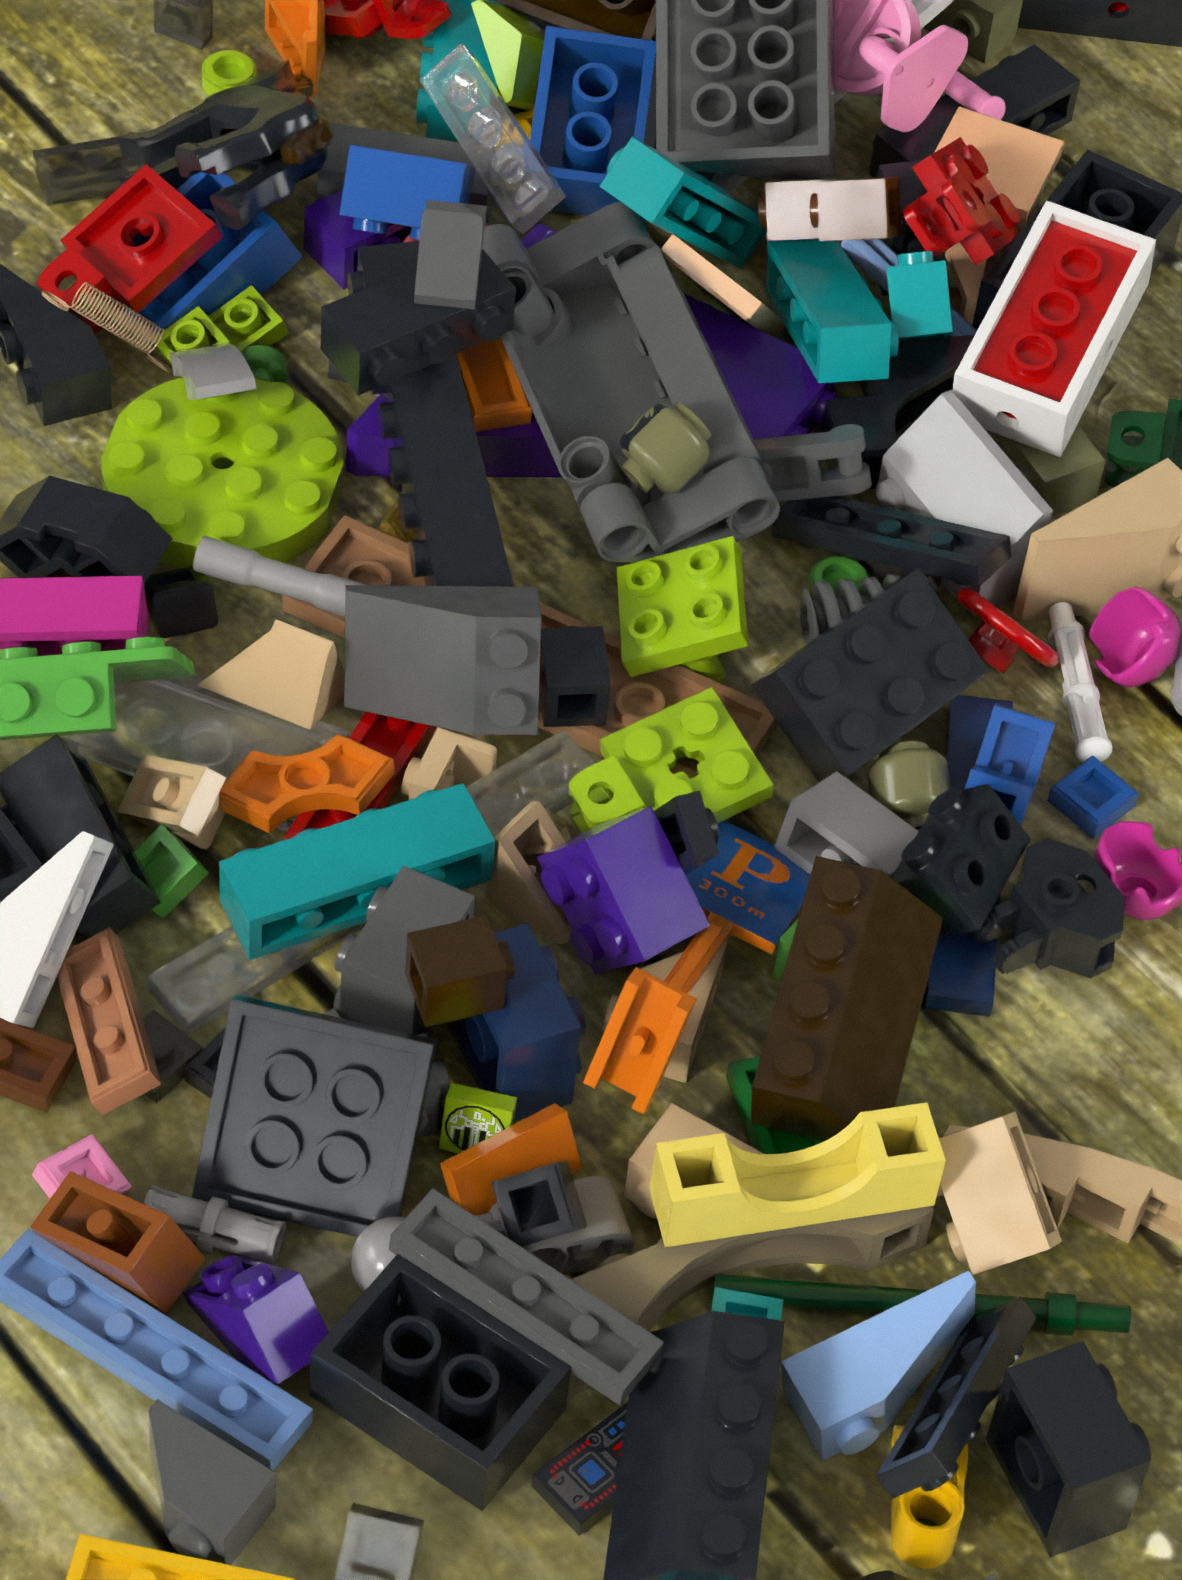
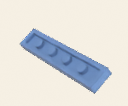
[0,1229,313,1471]

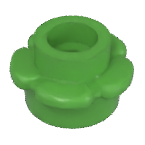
[242,345,289,385]

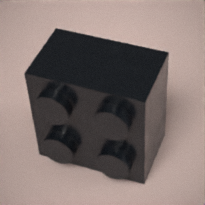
[986,1341,1151,1558]

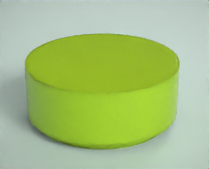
[202,50,257,96]

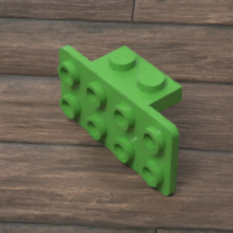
[0,637,195,741]

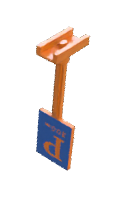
[583,820,810,1115]

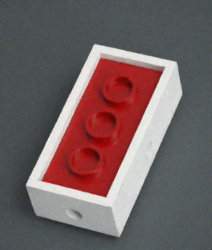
[953,200,1156,458]

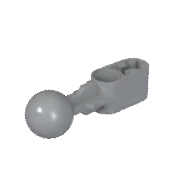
[351,1176,635,1305]

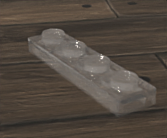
[419,43,566,234]

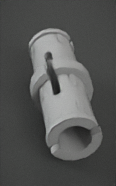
[143,1185,286,1265]

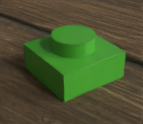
[134,824,210,919]

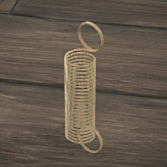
[42,282,173,374]

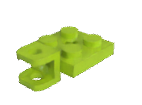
[569,687,773,834]

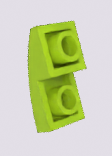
[154,285,289,377]

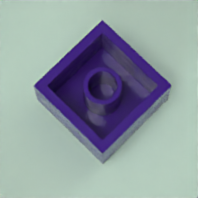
[537,806,710,974]

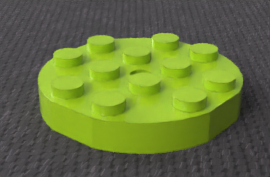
[101,377,344,568]

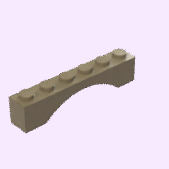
[567,1206,934,1398]

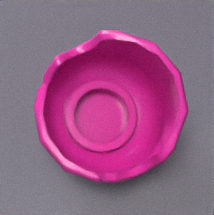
[1089,586,1181,687]
[1093,821,1182,920]

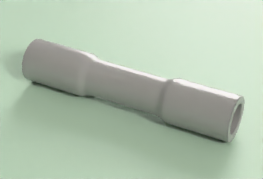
[193,536,366,617]

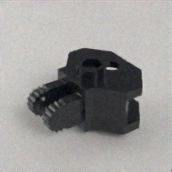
[969,838,1125,979]

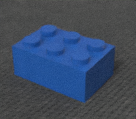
[522,26,656,216]

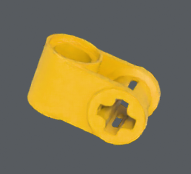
[890,1425,968,1569]

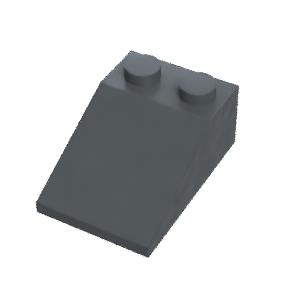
[344,585,541,735]

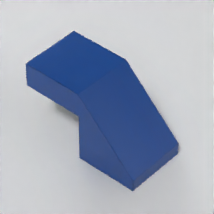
[965,703,1056,827]

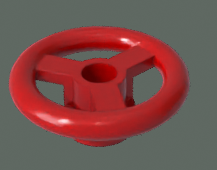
[957,587,1059,674]

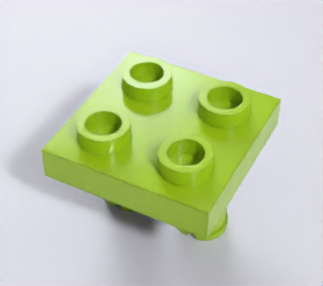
[617,536,749,683]

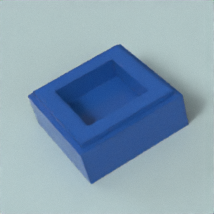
[1047,755,1139,839]

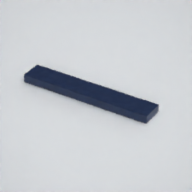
[925,694,1013,1017]

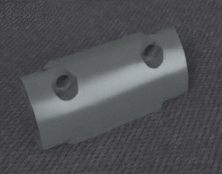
[482,202,780,563]

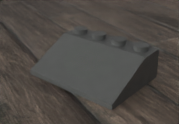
[656,0,835,180]

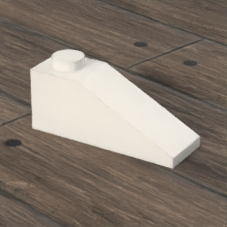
[0,831,114,1028]

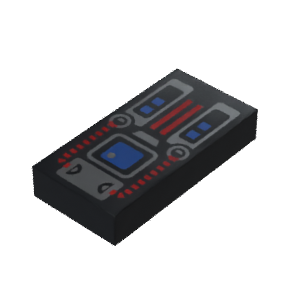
[531,1402,628,1536]

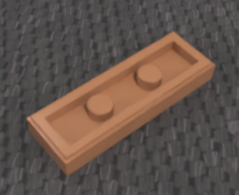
[57,927,162,1116]

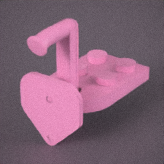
[833,0,1006,132]

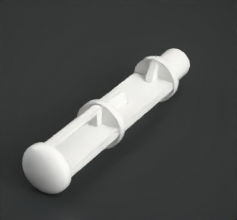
[1048,602,1112,762]

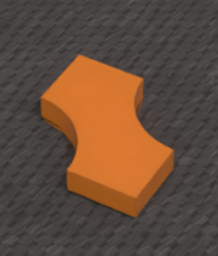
[218,734,395,834]

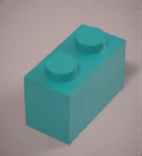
[886,251,953,341]

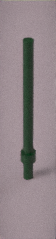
[713,1274,1131,1336]

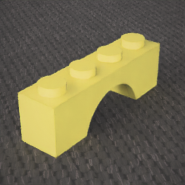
[649,1102,946,1247]

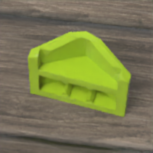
[471,0,545,111]

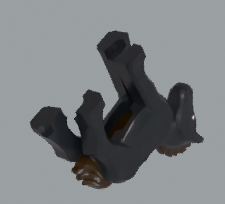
[119,59,335,230]

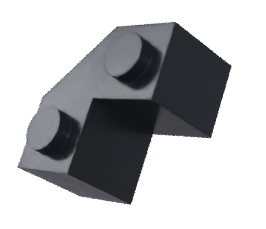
[0,476,173,585]

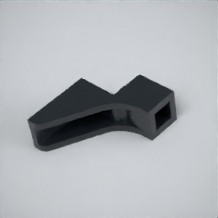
[821,335,975,489]

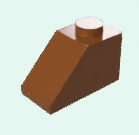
[30,1171,206,1315]

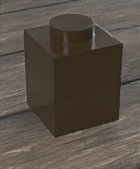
[405,915,515,1027]

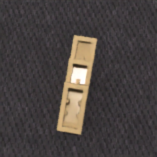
[944,1125,1182,1245]

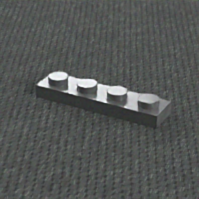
[388,1188,664,1405]

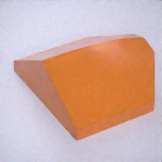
[265,0,326,98]

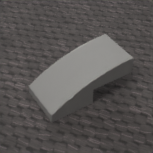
[170,343,257,400]

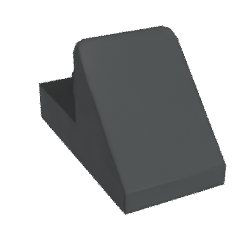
[414,200,487,310]

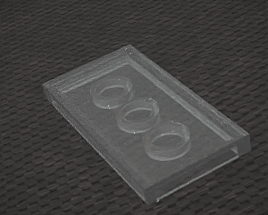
[64,676,349,832]

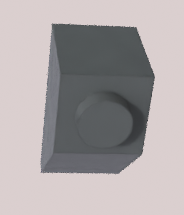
[149,1399,276,1565]

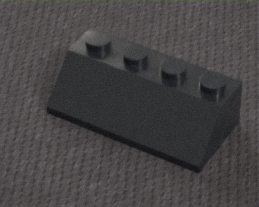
[603,1311,785,1580]

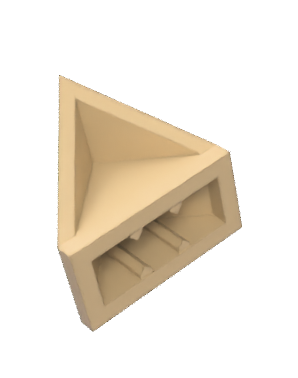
[197,619,345,730]
[486,801,573,944]

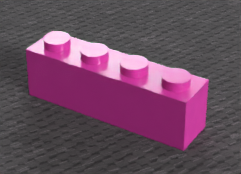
[0,576,149,656]

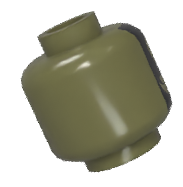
[620,402,712,494]

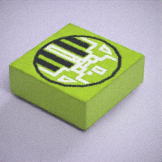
[438,1082,517,1153]

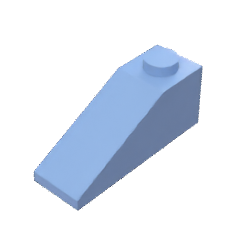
[781,1271,976,1461]

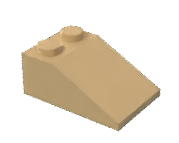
[1013,458,1182,622]

